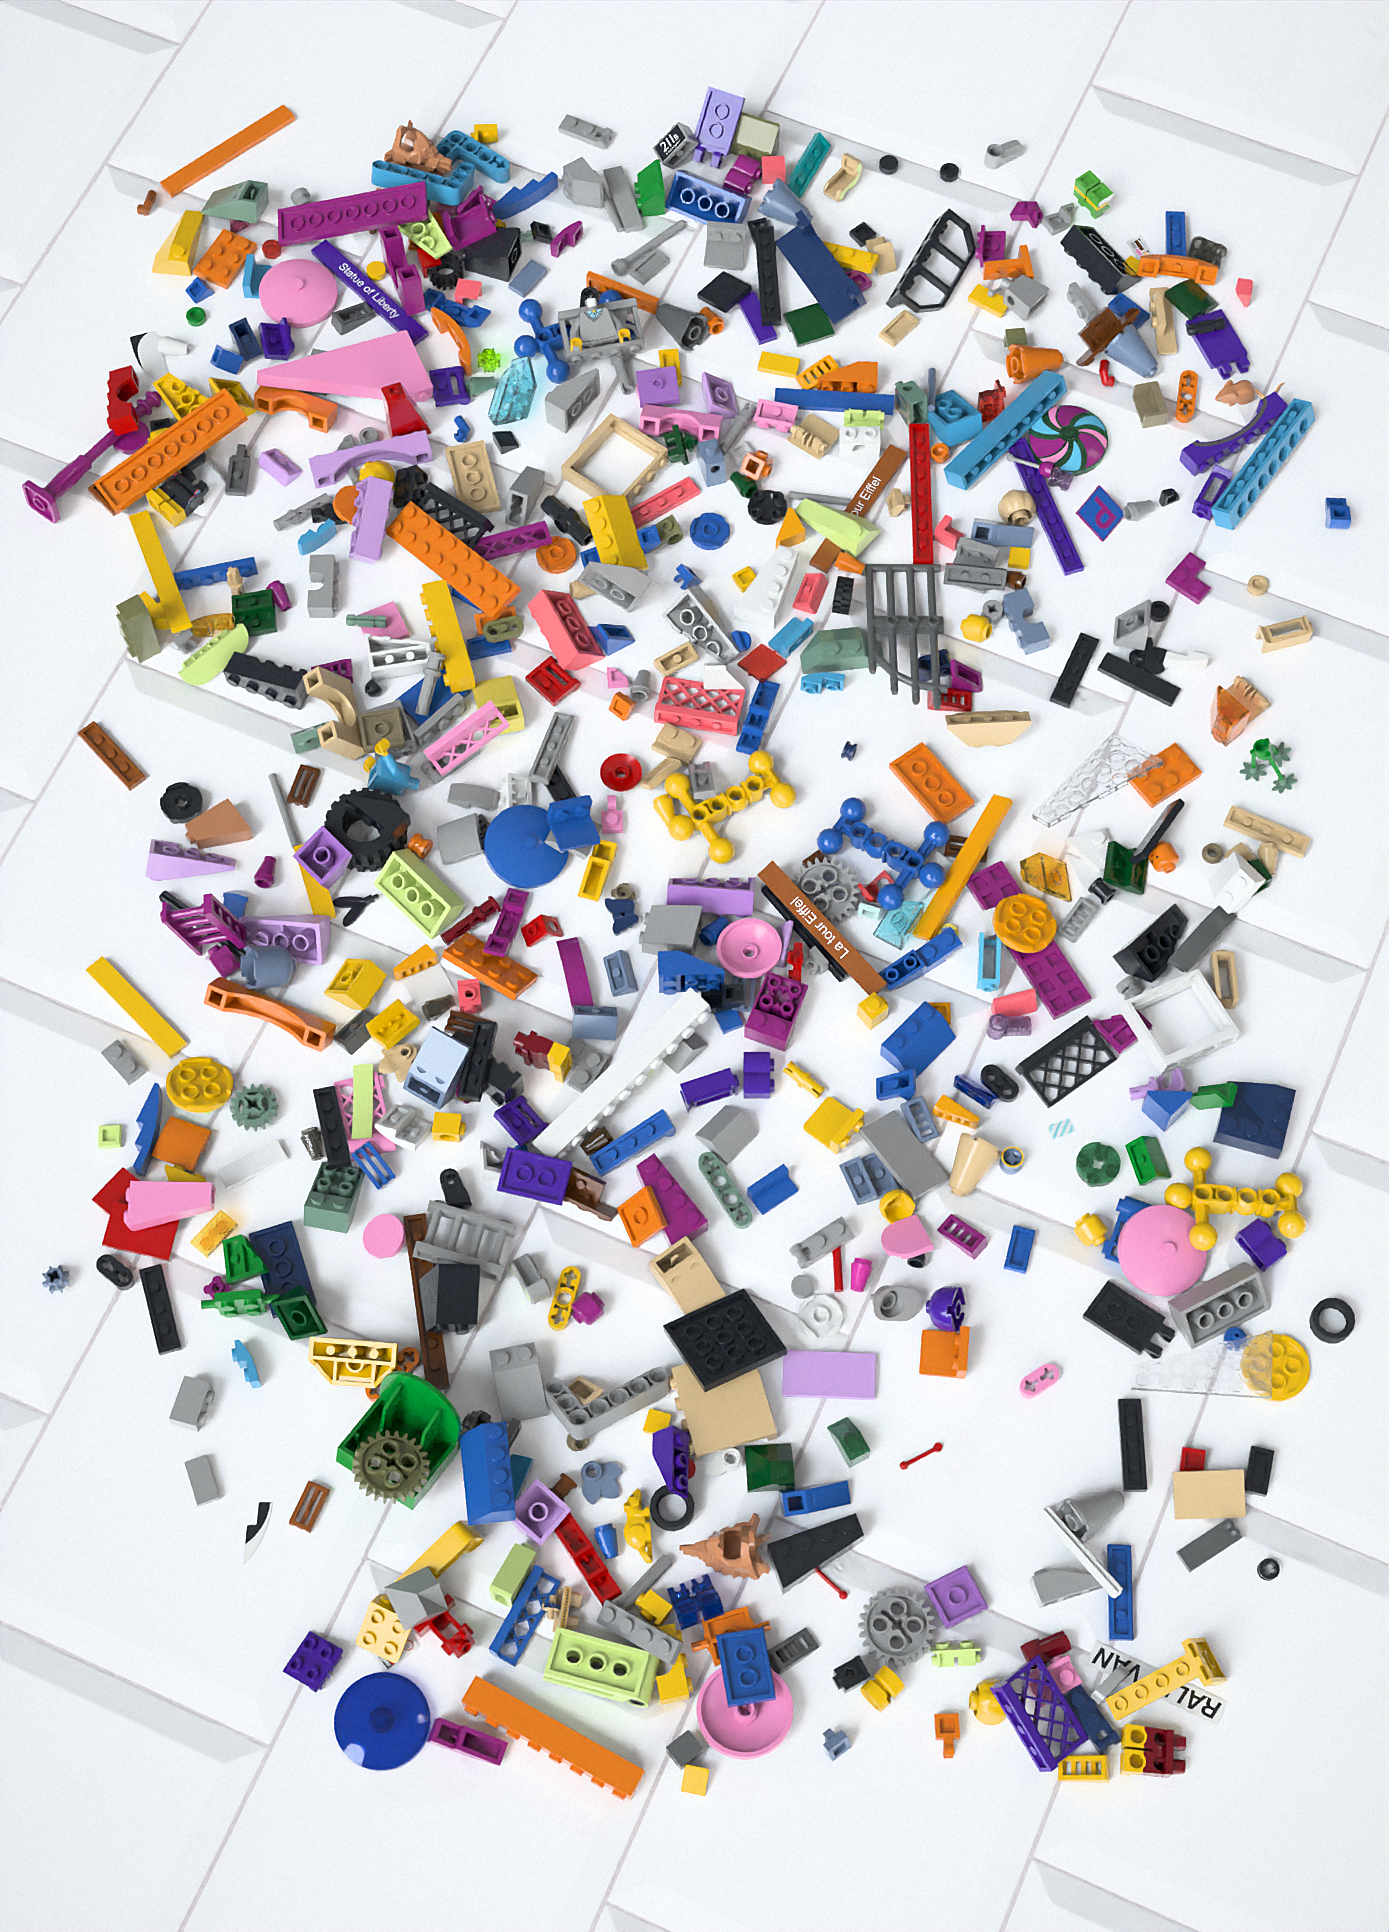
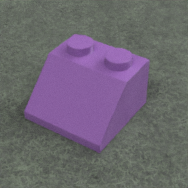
[292,825,352,890]

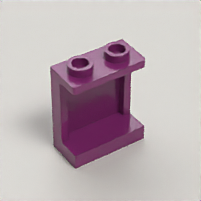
[441,194,497,251]

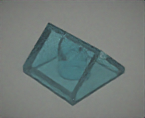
[873,901,925,951]

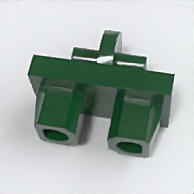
[664,424,698,466]

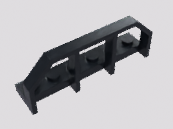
[886,208,976,313]

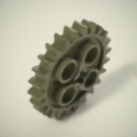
[352,1430,430,1504]

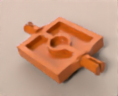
[690,1606,771,1667]

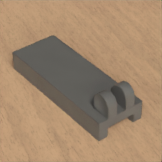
[1176,1518,1242,1573]

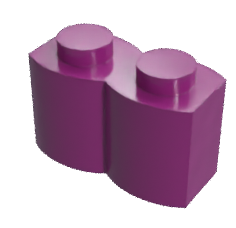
[723,154,762,195]

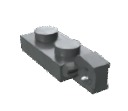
[225,444,251,497]

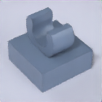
[822,1728,851,1762]

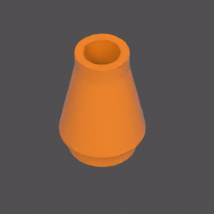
[699,307,724,335]
[834,551,865,575]

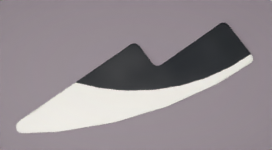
[243,1502,272,1564]

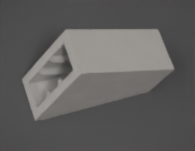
[505,466,546,527]

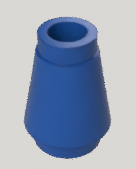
[699,916,729,947]
[594,1523,619,1560]

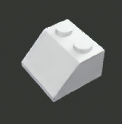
[1208,850,1265,914]

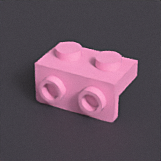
[753,399,798,433]

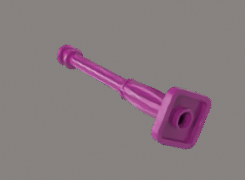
[22,391,162,524]

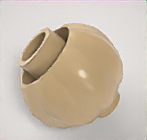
[997,489,1036,526]

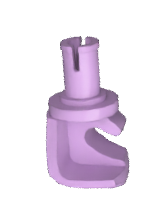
[1129,1068,1187,1101]

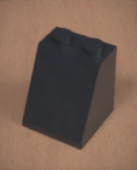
[462,227,522,283]
[419,1264,480,1335]

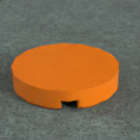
[333,485,359,525]
[536,536,577,574]

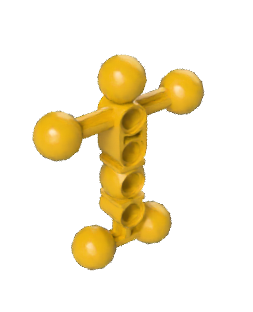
[664,750,797,864]
[1164,1146,1307,1251]

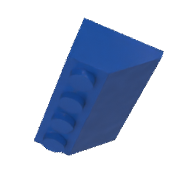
[665,170,752,225]
[460,1421,516,1526]

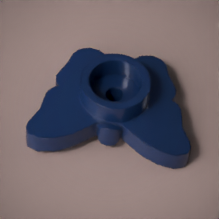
[604,898,639,936]

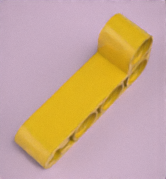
[395,1520,484,1582]

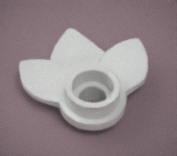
[700,1447,743,1477]

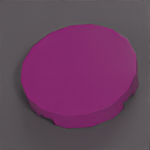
[112,420,150,455]

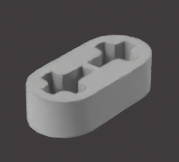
[1090,1664,1130,1705]

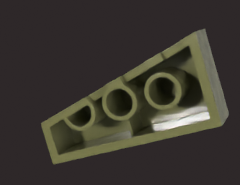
[115,594,161,663]

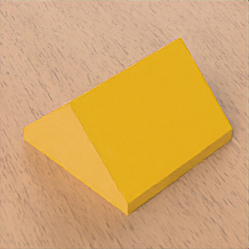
[208,377,257,417]

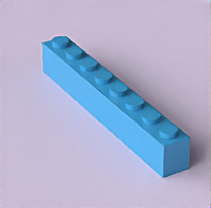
[943,370,1068,491]

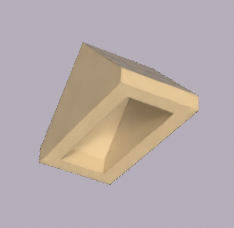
[567,1376,603,1406]

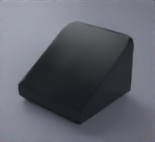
[492,431,519,455]

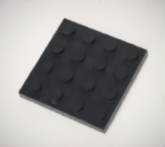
[663,1288,787,1392]

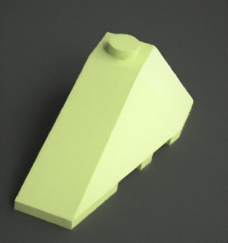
[397,207,452,259]

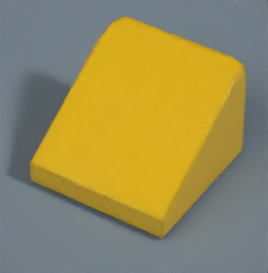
[681,1764,709,1797]

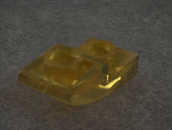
[190,613,235,638]

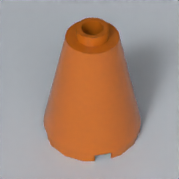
[1006,344,1063,385]

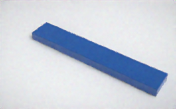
[774,388,894,415]

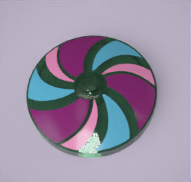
[1027,405,1108,477]

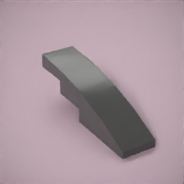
[1168,905,1237,973]

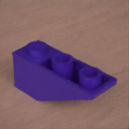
[652,1425,689,1499]

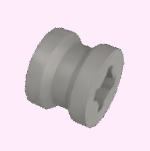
[981,600,1003,626]

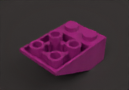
[744,971,809,1052]

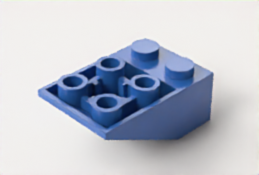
[657,951,725,995]

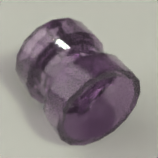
[1047,466,1074,492]

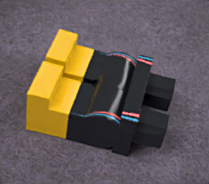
[146,468,209,528]

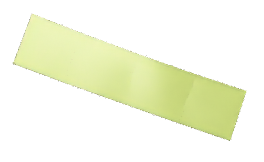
[352,1064,373,1139]

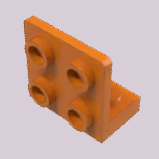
[919,1326,970,1379]

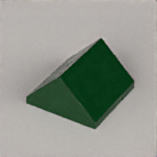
[271,1285,328,1341]

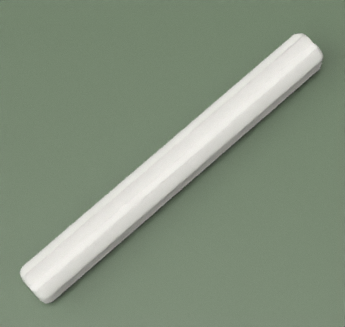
[1040,1506,1123,1598]

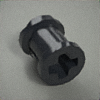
[1088,877,1117,905]

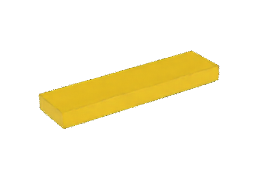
[293,844,337,919]

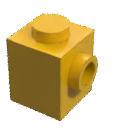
[856,992,889,1030]

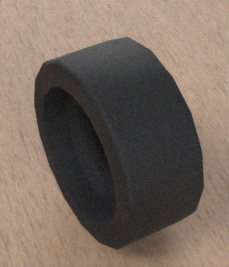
[1309,1298,1356,1344]
[650,1485,695,1532]

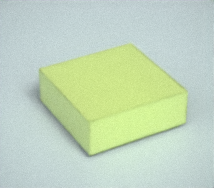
[98,1124,122,1149]

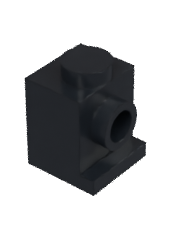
[831,1655,871,1694]

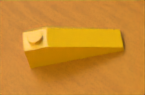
[152,210,205,277]
[152,372,210,421]

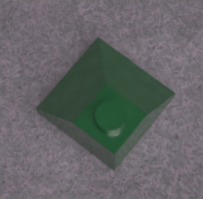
[744,1443,795,1493]

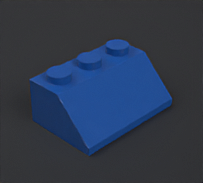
[880,1001,956,1079]

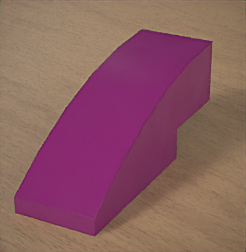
[427,1717,508,1766]

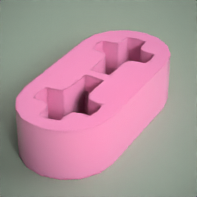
[1019,1364,1059,1399]

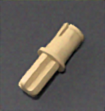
[227,567,244,595]

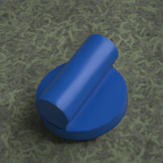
[731,630,752,652]

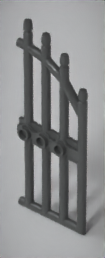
[865,564,947,710]

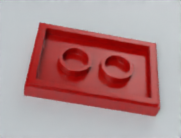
[102,1201,180,1262]

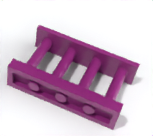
[160,893,247,956]

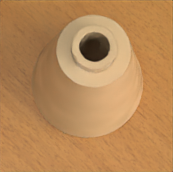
[948,1132,1002,1198]

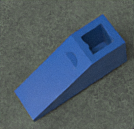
[778,1480,851,1517]

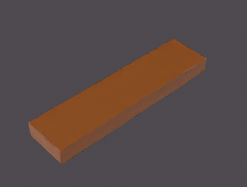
[78,721,146,791]

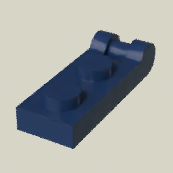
[1064,1684,1121,1755]

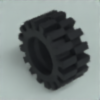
[428,253,464,291]
[832,576,854,615]

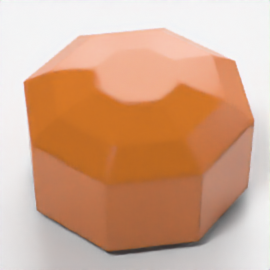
[930,443,950,464]

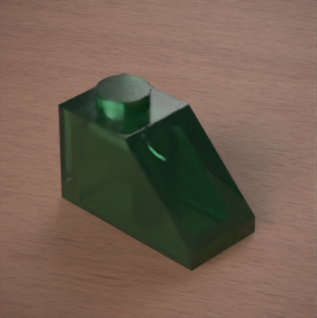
[827,1417,871,1468]

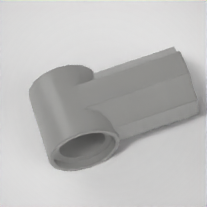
[984,139,1023,170]

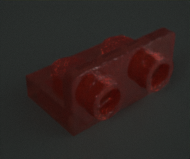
[977,379,1006,423]

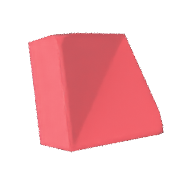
[1235,278,1253,307]

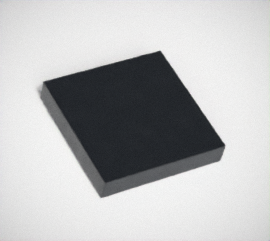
[697,271,752,313]

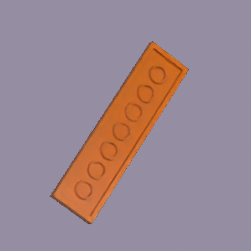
[94,388,249,515]
[386,501,521,621]

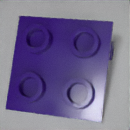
[282,1631,343,1693]

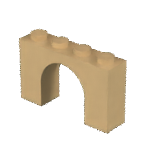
[303,666,364,760]

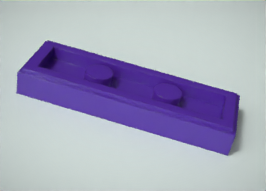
[737,291,777,345]

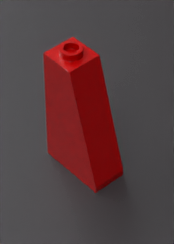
[381,382,432,438]

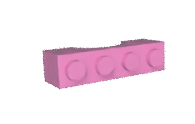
[639,404,723,442]

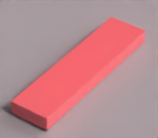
[630,476,700,530]

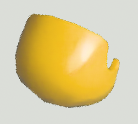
[879,1189,915,1224]

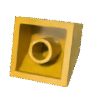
[324,958,387,1010]

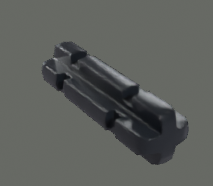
[1186,317,1225,336]

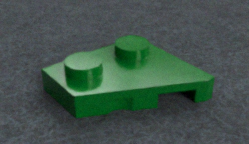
[222,1234,269,1285]

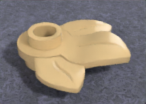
[378,1043,418,1083]

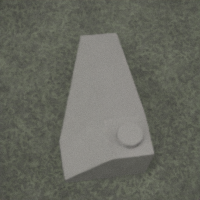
[661,585,740,665]

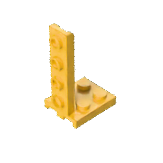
[1105,1637,1228,1721]

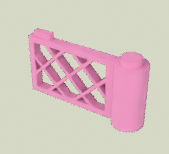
[333,1072,398,1161]

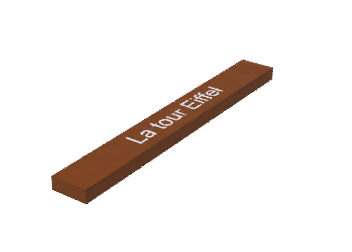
[809,444,907,574]
[757,860,888,995]

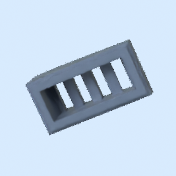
[899,1095,940,1144]

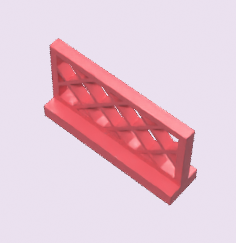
[654,676,746,736]

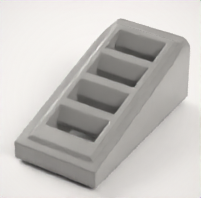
[1056,897,1099,944]

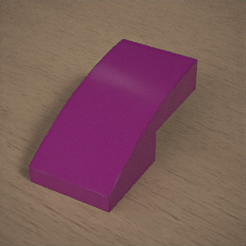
[550,220,583,259]

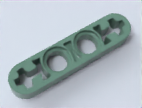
[698,1152,752,1229]

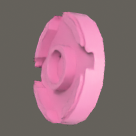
[362,1214,406,1259]

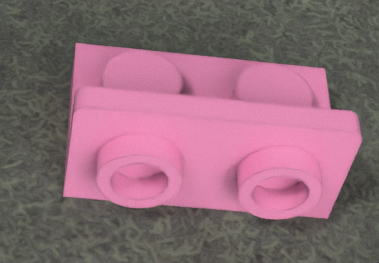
[1028,1654,1083,1708]

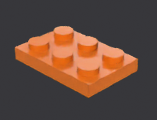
[193,229,258,290]
[1125,742,1202,808]

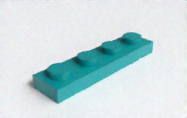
[786,132,832,199]

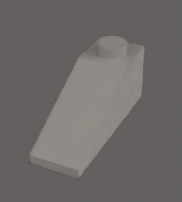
[1029,1568,1103,1609]

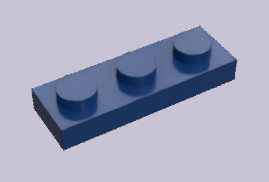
[1165,211,1186,257]

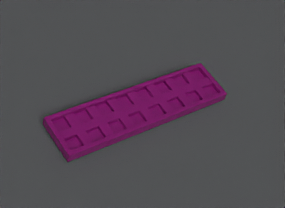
[966,860,1092,1020]

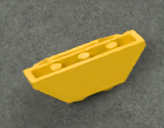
[308,1337,398,1388]

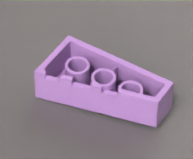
[348,476,394,564]

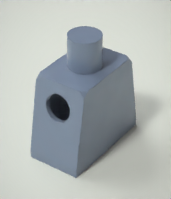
[696,438,726,487]

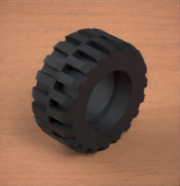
[324,787,408,872]

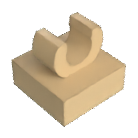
[886,488,911,517]

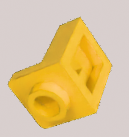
[471,124,498,143]

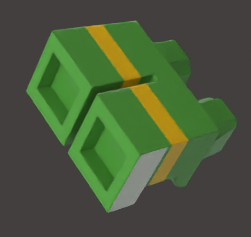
[1073,170,1114,219]

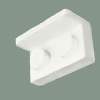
[497,773,532,812]

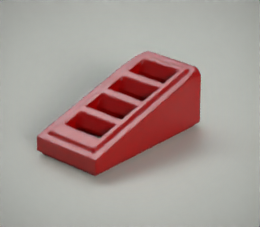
[927,687,972,712]

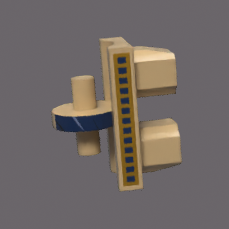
[541,1586,582,1633]

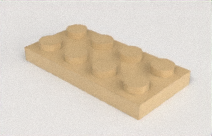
[445,440,501,514]

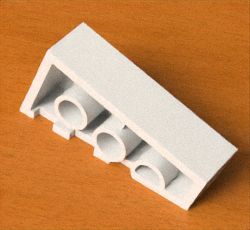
[734,545,799,630]

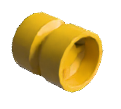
[859,1665,905,1712]

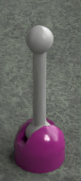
[1006,454,1055,479]

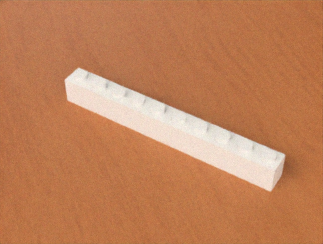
[532,987,711,1160]

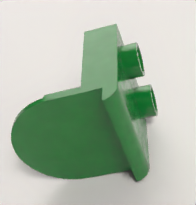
[336,1371,461,1511]

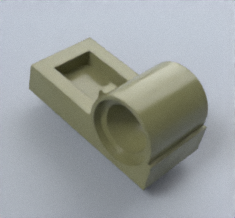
[648,514,684,554]

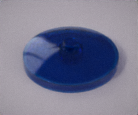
[334,1672,431,1772]

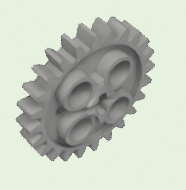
[792,857,860,925]
[858,1587,936,1667]

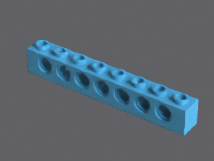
[1211,398,1316,530]

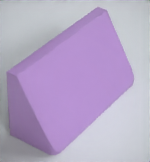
[258,448,302,487]
[775,920,794,968]

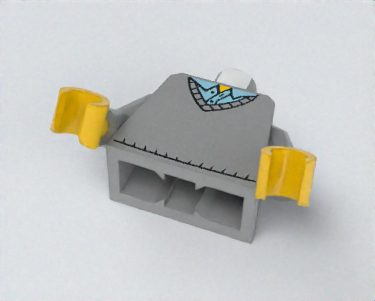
[570,298,631,351]

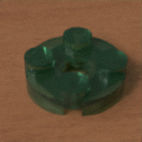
[1075,1142,1121,1188]

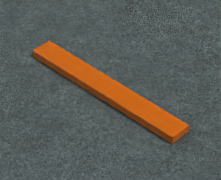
[160,104,295,198]

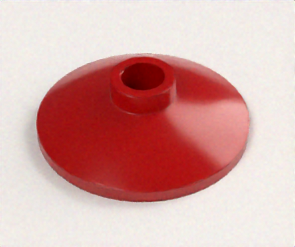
[600,753,642,792]

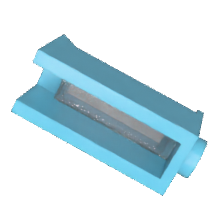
[976,932,1001,992]

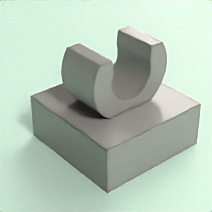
[168,629,196,655]
[802,946,829,976]

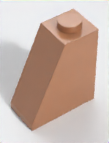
[185,798,254,850]

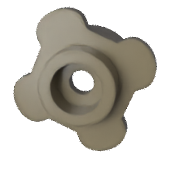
[611,883,636,900]

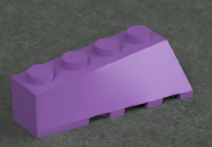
[666,877,756,918]

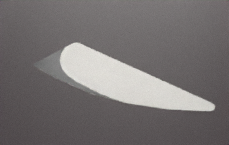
[130,331,168,382]

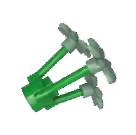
[1239,738,1298,794]

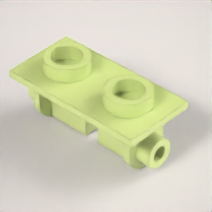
[843,408,885,430]
[930,1640,981,1668]

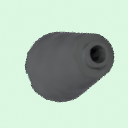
[656,303,709,351]

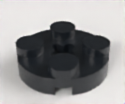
[160,782,203,824]

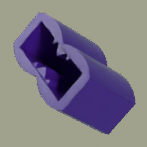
[743,1052,775,1099]
[1234,1218,1288,1273]

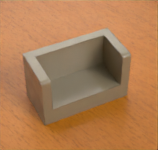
[1132,381,1168,429]

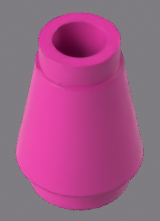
[850,1258,873,1293]

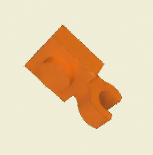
[934,1713,960,1759]

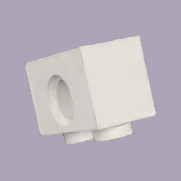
[838,426,880,457]

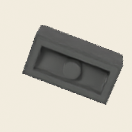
[333,1010,376,1055]

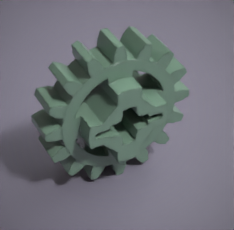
[229,1083,279,1132]

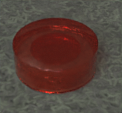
[262,239,282,259]

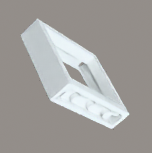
[1120,969,1240,1075]

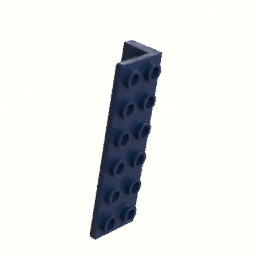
[775,210,867,325]

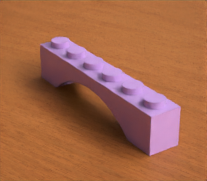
[308,430,433,489]

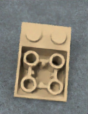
[649,1236,727,1315]

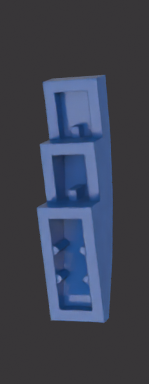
[492,171,558,220]
[736,679,780,755]
[133,1082,162,1177]

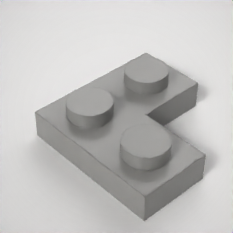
[565,1037,609,1093]

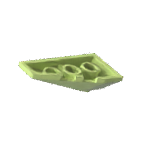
[794,498,881,558]

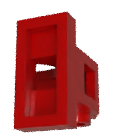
[413,1593,476,1659]

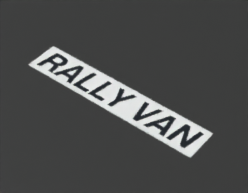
[1086,1641,1227,1726]

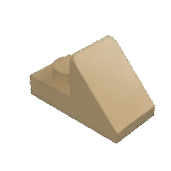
[865,236,897,276]

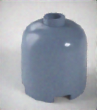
[240,945,296,990]

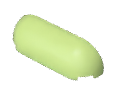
[178,624,249,686]

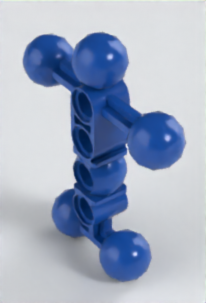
[513,290,636,384]
[817,797,950,911]

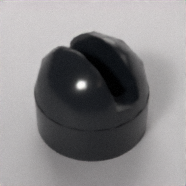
[364,679,383,697]
[907,1253,926,1268]

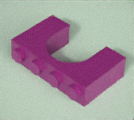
[378,224,426,316]

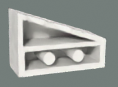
[364,633,431,680]

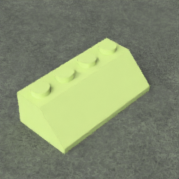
[373,848,466,940]

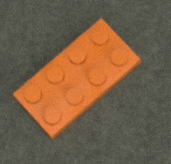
[889,742,975,824]
[442,932,538,1001]

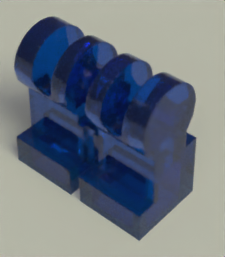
[666,1573,725,1630]

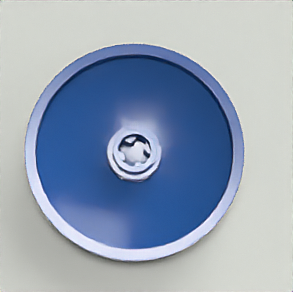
[483,805,569,889]

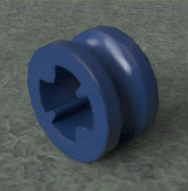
[841,741,858,762]

